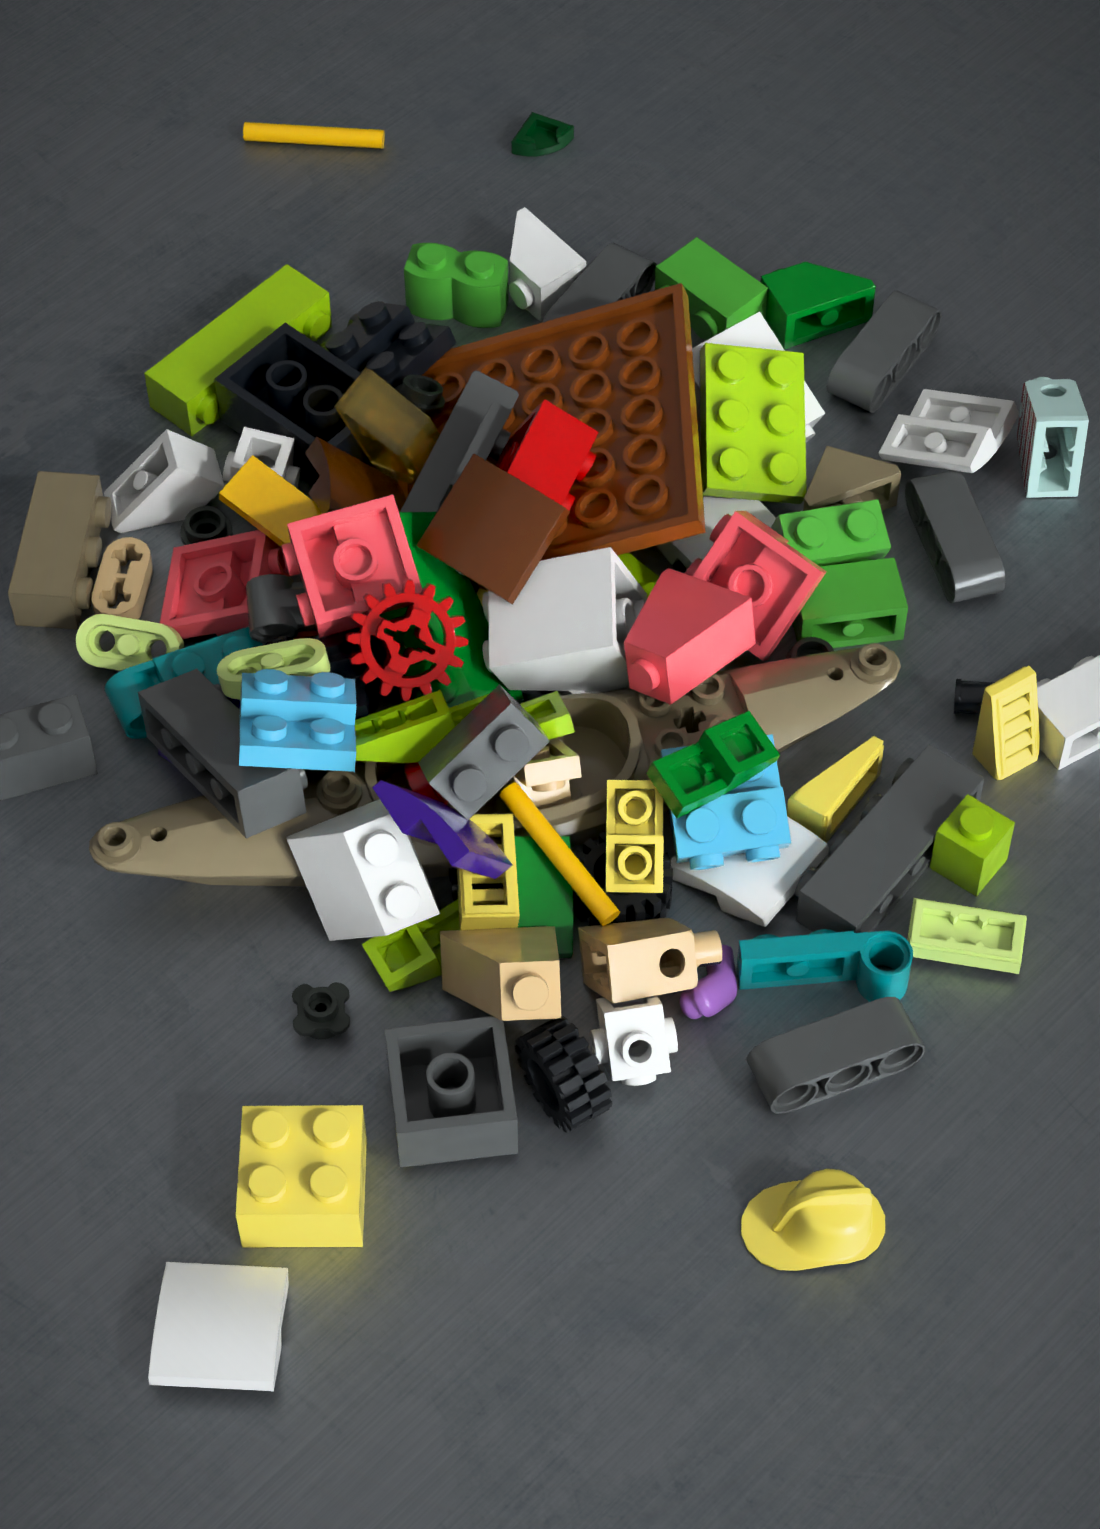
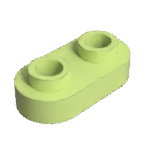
[76,614,185,671]
[217,638,330,700]

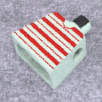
[1017,377,1089,498]

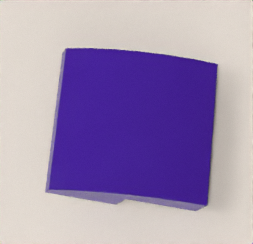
[372,780,513,879]

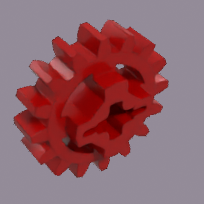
[346,579,468,701]

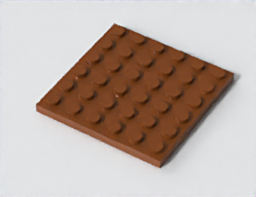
[398,283,706,592]

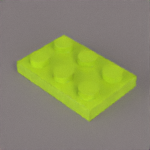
[700,343,807,504]

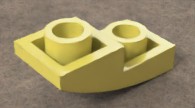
[606,780,664,893]

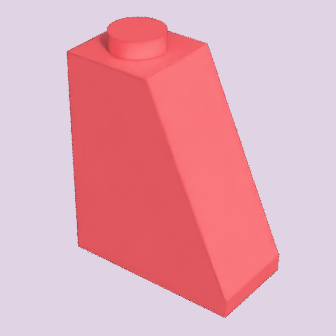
[624,568,756,705]

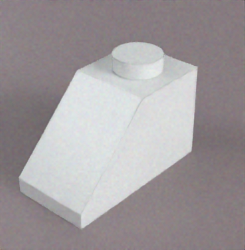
[509,207,586,322]
[104,429,225,533]

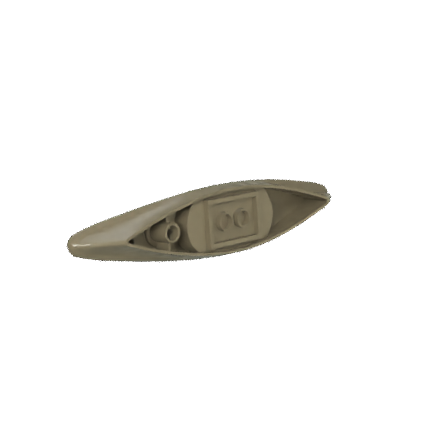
[89,643,901,886]

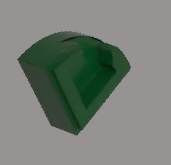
[511,112,574,157]

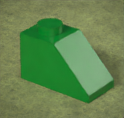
[760,262,876,350]

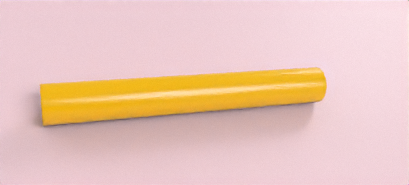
[243,122,385,149]
[499,782,620,926]

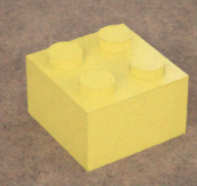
[236,1105,367,1248]

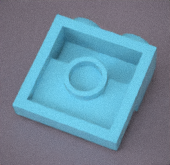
[239,669,357,772]
[660,734,791,870]

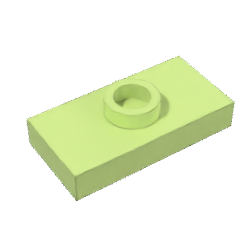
[907,898,1027,974]

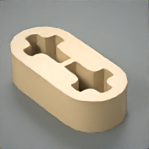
[92,537,153,620]

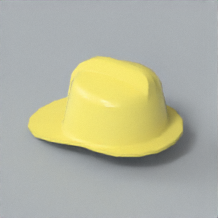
[741,1169,885,1271]

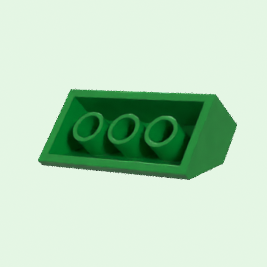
[379,512,525,708]

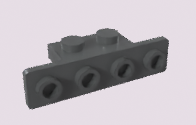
[400,371,519,512]

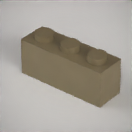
[8,471,111,630]

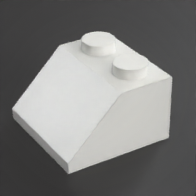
[286,799,440,941]

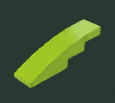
[355,690,575,763]

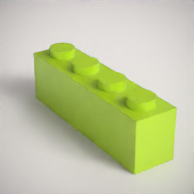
[144,264,332,437]

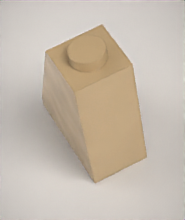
[440,926,561,1021]

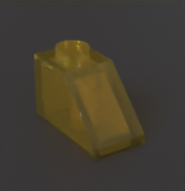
[334,368,440,486]

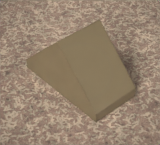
[803,446,901,511]

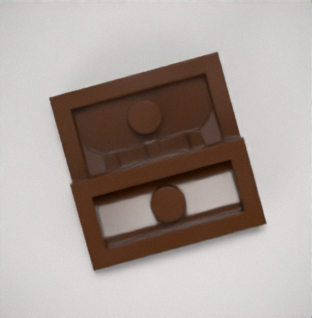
[305,437,406,514]
[416,454,570,605]

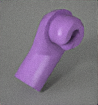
[679,945,737,1020]

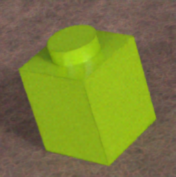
[930,794,1015,897]

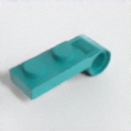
[104,626,262,739]
[736,929,913,1002]

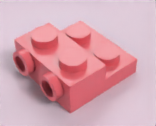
[281,495,422,638]
[684,511,827,661]
[160,530,290,640]

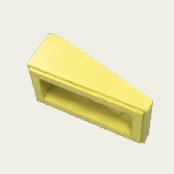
[972,666,1040,780]
[787,736,884,843]
[457,814,520,930]

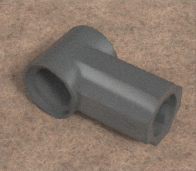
[246,574,317,644]

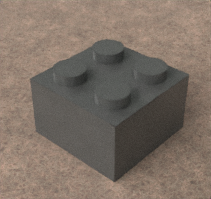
[384,1016,518,1168]

